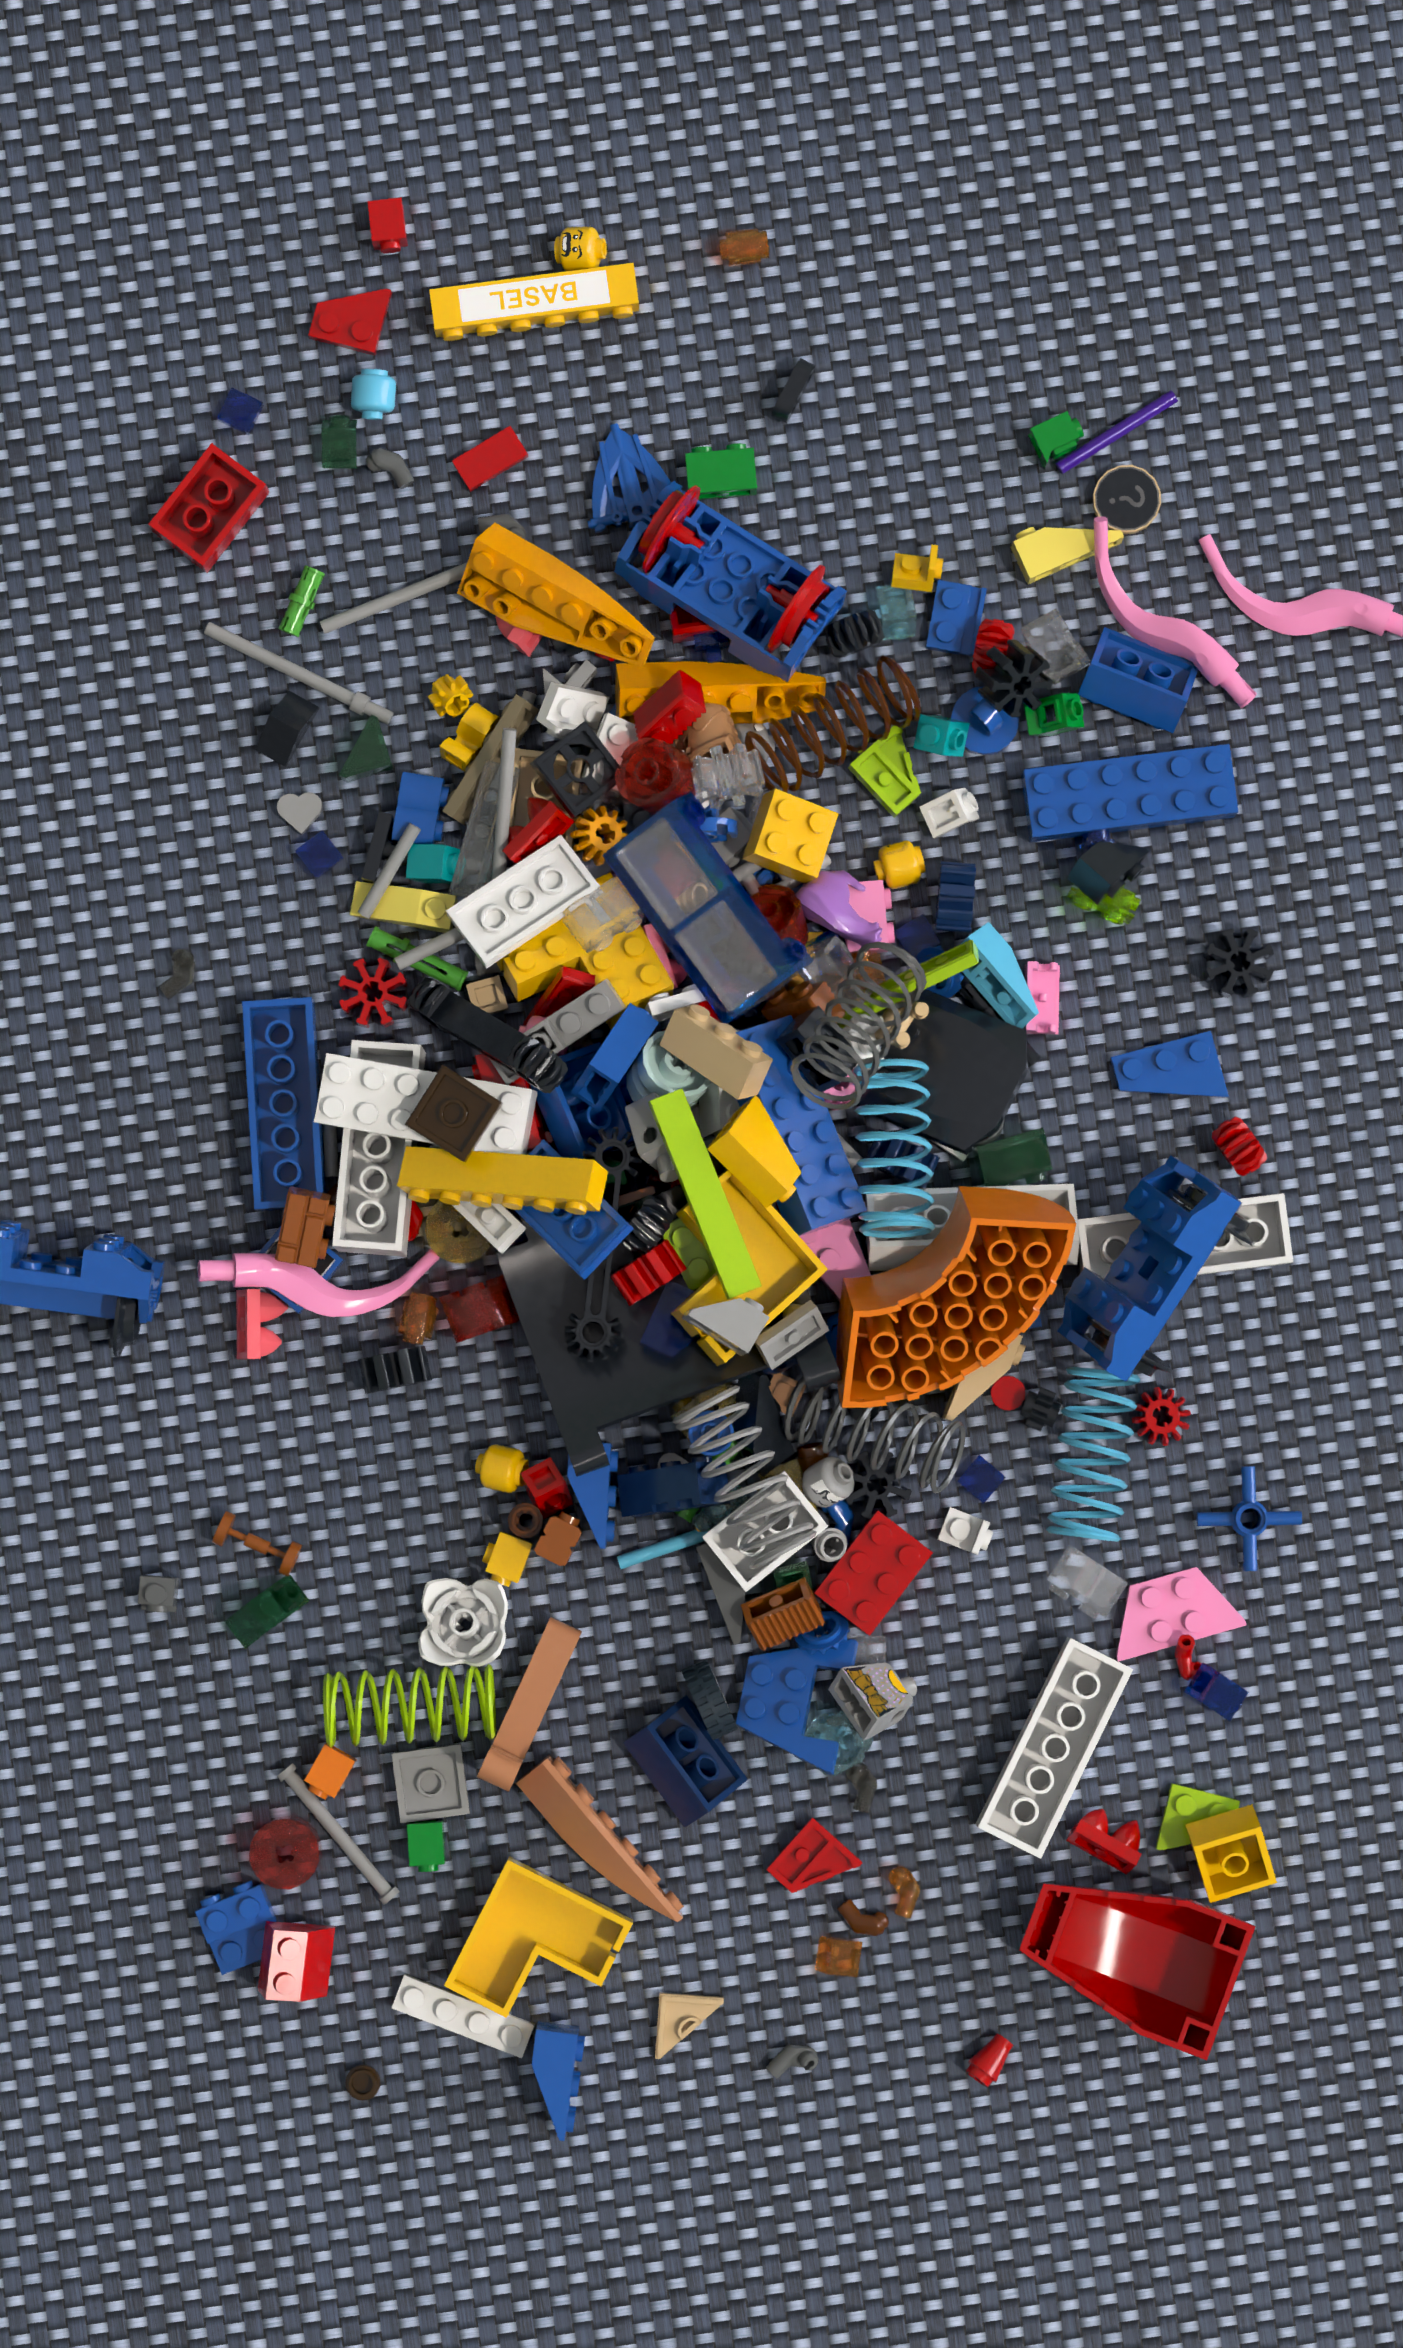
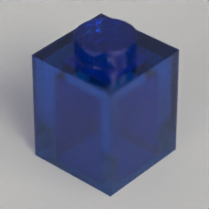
[1184,1663,1249,1721]

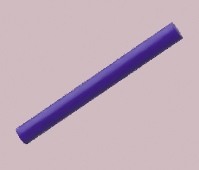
[1055,390,1178,474]

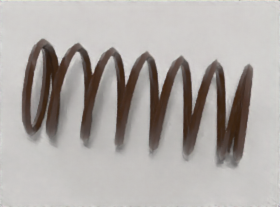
[745,655,921,793]

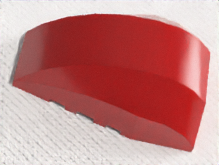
[1019,1883,1256,2060]

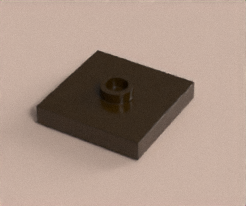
[405,1065,503,1163]

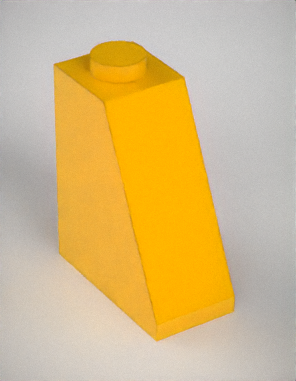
[707,1095,801,1208]

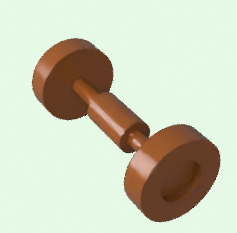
[212,1511,303,1576]

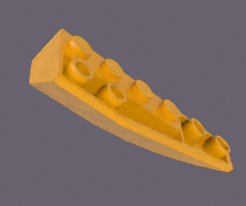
[457,523,655,667]
[615,661,826,741]

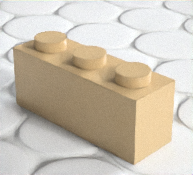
[660,1004,773,1100]

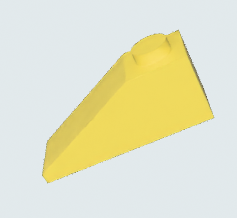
[1011,527,1124,585]
[350,881,458,933]

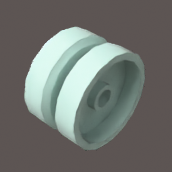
[626,1030,711,1111]

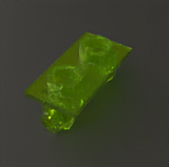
[1066,883,1141,925]

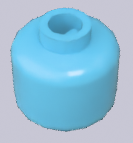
[351,369,396,420]

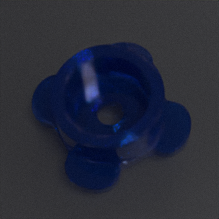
[1079,830,1115,850]

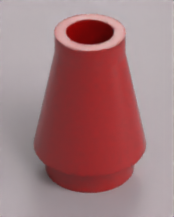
[965,2033,1014,2088]

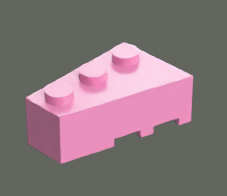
[800,1219,871,1302]

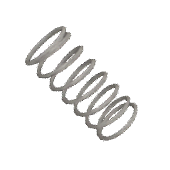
[673,1385,817,1569]

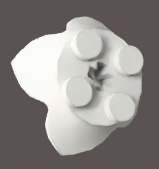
[418,1578,508,1667]

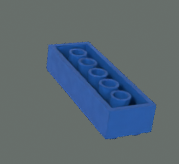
[1021,744,1238,843]
[242,997,326,1211]
[736,1015,867,1237]

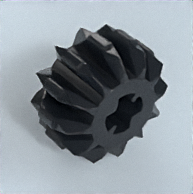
[824,610,884,658]
[621,1194,673,1256]

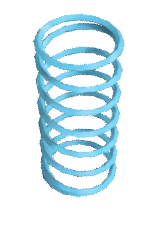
[853,1059,936,1238]
[1046,1367,1140,1542]

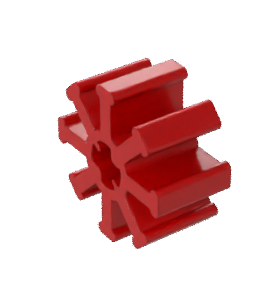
[339,958,408,1028]
[610,1239,687,1306]

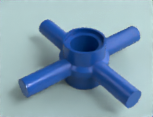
[1196,1466,1302,1571]

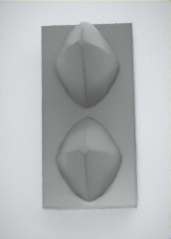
[755,1300,829,1370]

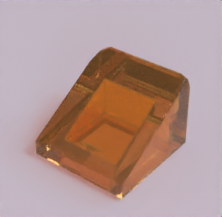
[815,1936,862,1977]

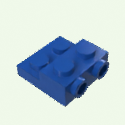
[195,1880,278,1975]

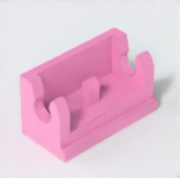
[1024,961,1060,1035]

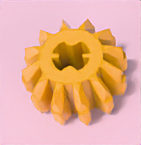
[569,806,631,866]

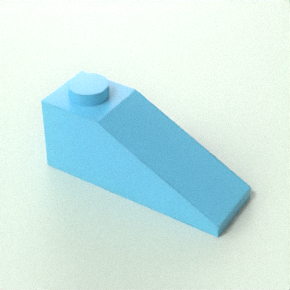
[961,922,1039,1029]

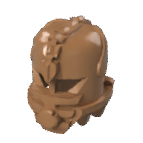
[674,703,755,784]

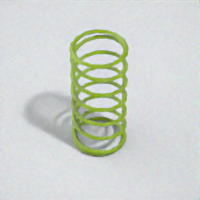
[323,1664,496,1748]

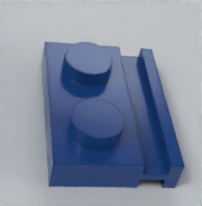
[925,580,987,657]

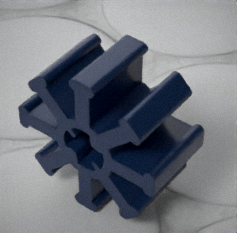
[935,861,976,933]
[865,1129,940,1189]

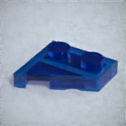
[639,1280,700,1359]

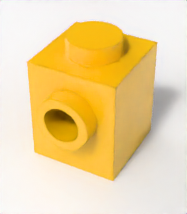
[482,1531,534,1587]

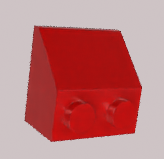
[258,1921,335,2002]

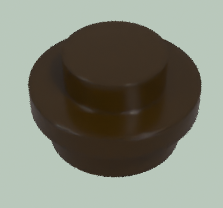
[345,2065,381,2100]

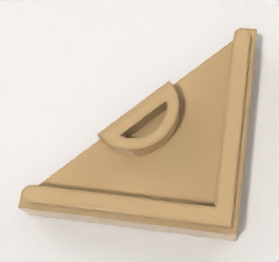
[655,1992,724,2059]

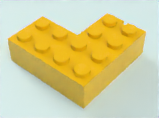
[496,872,674,1030]
[671,1169,828,1366]
[444,1856,633,2018]

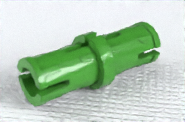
[278,565,325,637]

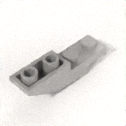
[489,978,627,1085]

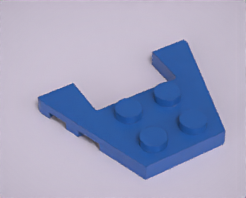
[736,1639,859,1775]

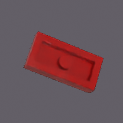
[502,797,575,864]
[1066,1809,1142,1875]

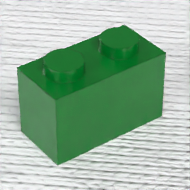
[685,443,757,500]

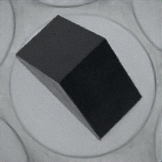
[255,691,319,767]

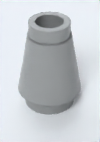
[809,1527,847,1562]

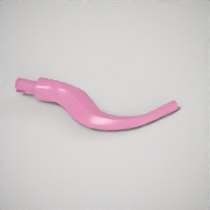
[1094,516,1257,708]
[1198,534,1403,637]
[197,1249,439,1317]

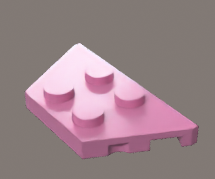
[1116,1567,1247,1662]

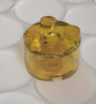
[425,1201,493,1265]

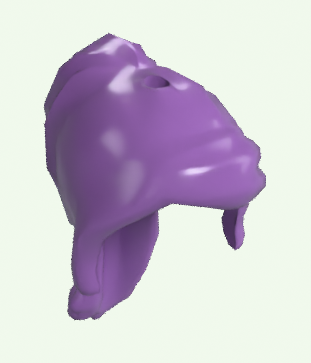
[794,870,882,947]

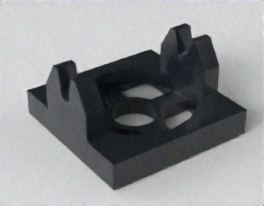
[530,721,627,819]

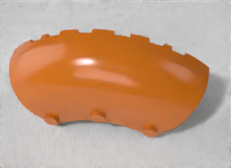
[836,1186,1076,1408]

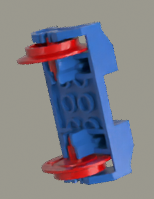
[614,481,847,682]

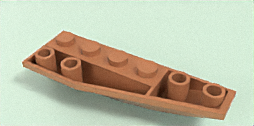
[516,1755,684,1922]

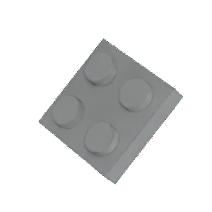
[392,1744,470,1823]

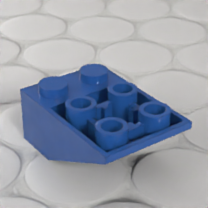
[567,1443,619,1549]
[531,2021,585,2141]

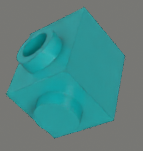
[913,714,970,757]
[406,844,463,884]

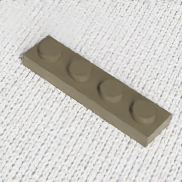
[443,694,539,826]

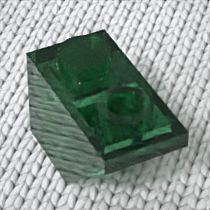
[224,1575,310,1649]

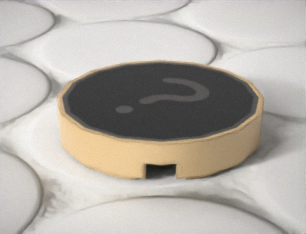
[1092,465,1161,534]

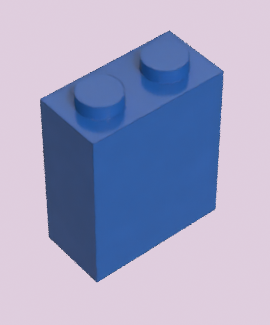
[570,1003,659,1111]

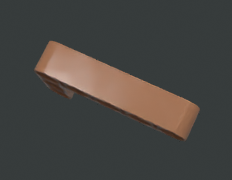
[477,1617,582,1792]

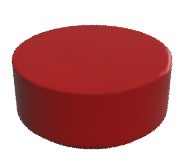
[990,1376,1026,1411]

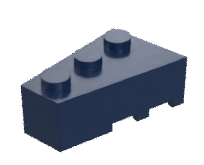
[617,1456,730,1517]

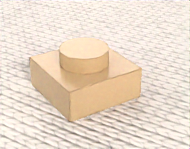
[466,975,509,1014]

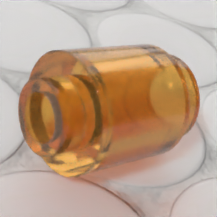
[719,228,769,266]
[398,1292,439,1345]

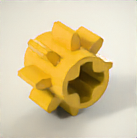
[428,674,473,718]

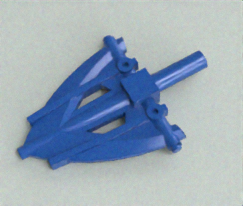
[587,423,671,562]

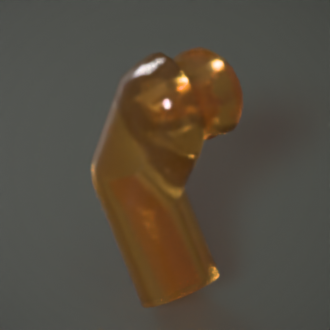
[888,1866,920,1919]

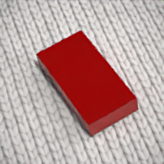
[452,426,528,492]

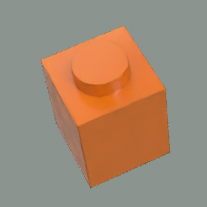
[304,1743,357,1800]

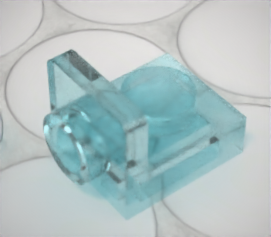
[876,585,917,640]

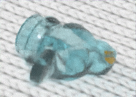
[694,1485,747,1532]

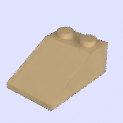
[941,1335,1026,1421]

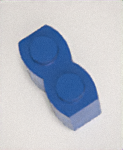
[392,772,450,844]

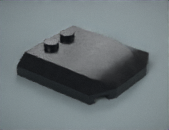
[857,989,1028,1155]

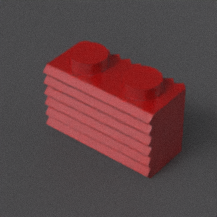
[633,670,706,753]

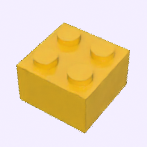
[742,788,839,883]
[1185,1804,1277,1903]

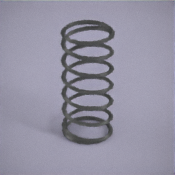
[790,942,927,1110]
[784,1376,966,1494]

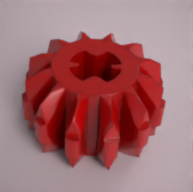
[972,619,1015,673]
[1212,1117,1267,1176]
[1131,1387,1191,1446]

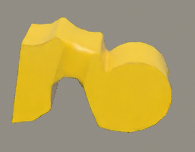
[439,702,500,772]

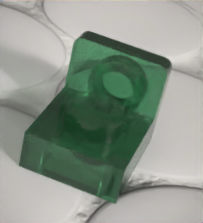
[321,415,357,469]

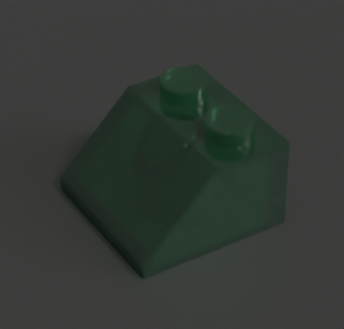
[972,1127,1052,1187]

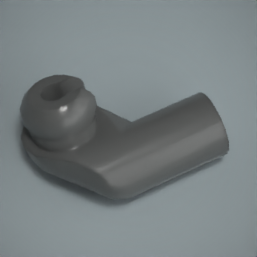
[366,448,415,489]
[478,514,526,539]
[766,2044,819,2079]

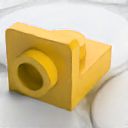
[891,544,943,592]

